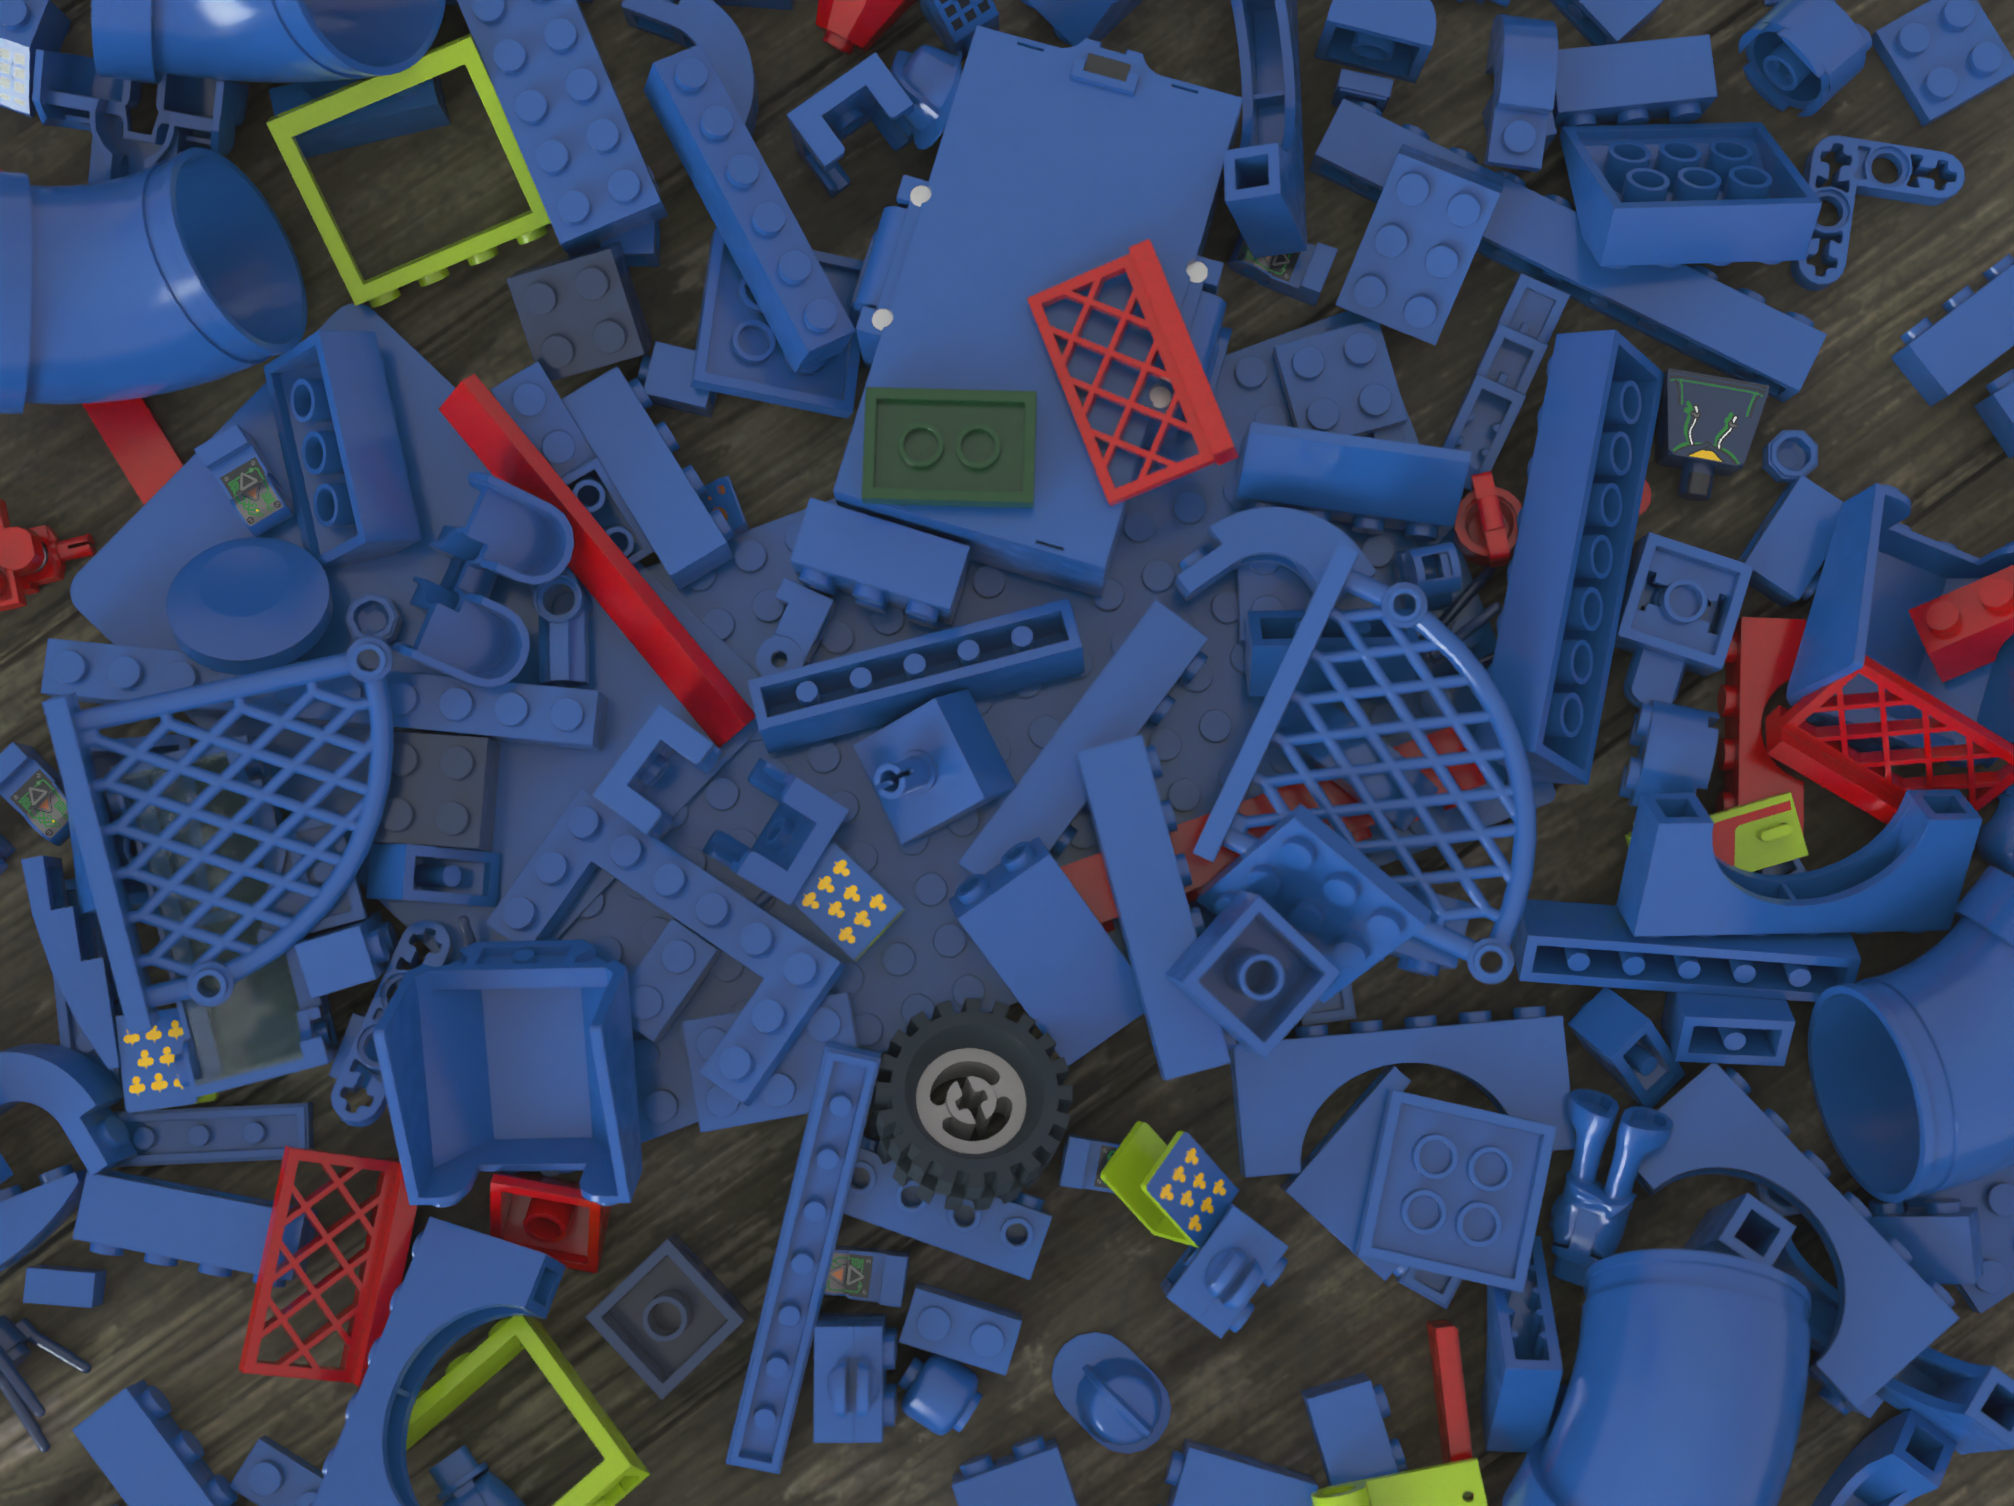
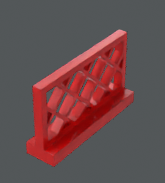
[1027,238,1239,506]
[1765,655,2014,825]
[239,1146,418,1388]

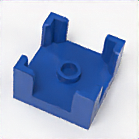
[787,52,914,198]
[592,704,725,841]
[702,758,849,906]

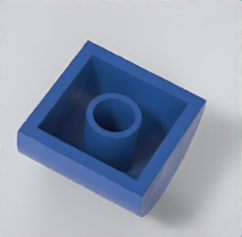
[1314,0,1437,83]

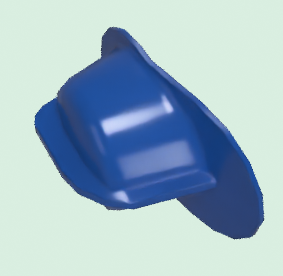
[890,44,962,150]
[1051,1332,1171,1454]

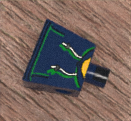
[1655,368,1770,501]

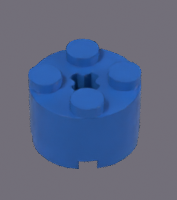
[1738,0,1872,117]
[1618,699,1719,807]

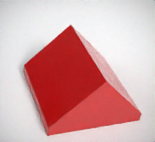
[490,1171,611,1273]

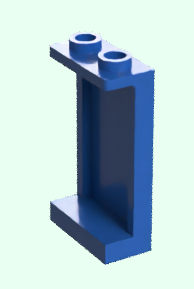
[949,837,1144,1066]

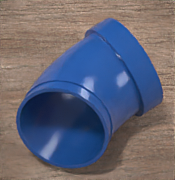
[91,0,446,84]
[0,147,307,414]
[1808,866,2014,1203]
[1502,1249,1812,1506]

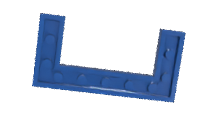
[485,788,846,1107]

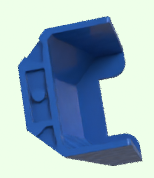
[1786,483,2014,767]
[373,939,643,1208]

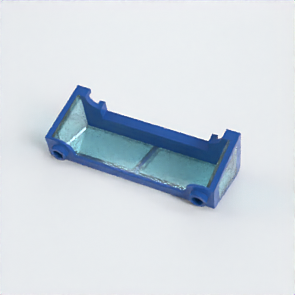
[106,735,340,1098]

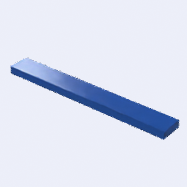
[726,1041,881,1475]

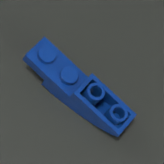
[490,361,654,564]
[0,1164,88,1272]

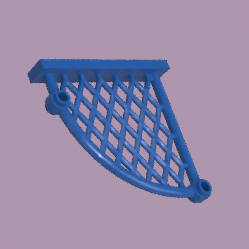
[1192,542,1537,984]
[42,636,394,1035]

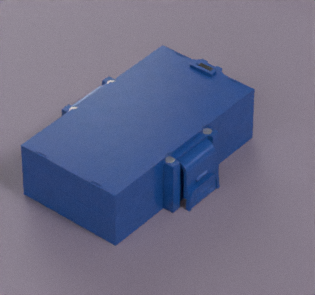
[833,25,1243,598]

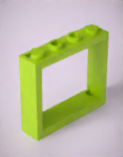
[266,33,551,308]
[406,1316,650,1506]

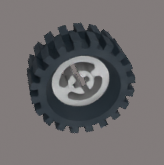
[869,998,1073,1211]

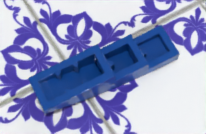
[1442,273,1570,491]
[21,855,124,1069]

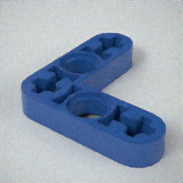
[1791,136,1965,291]

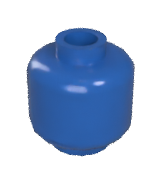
[897,1353,983,1436]

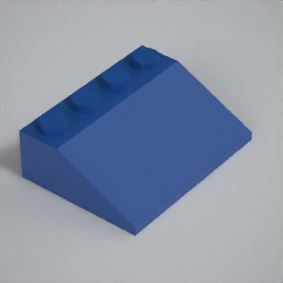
[1560,122,1822,269]

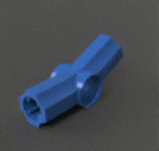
[528,566,593,688]

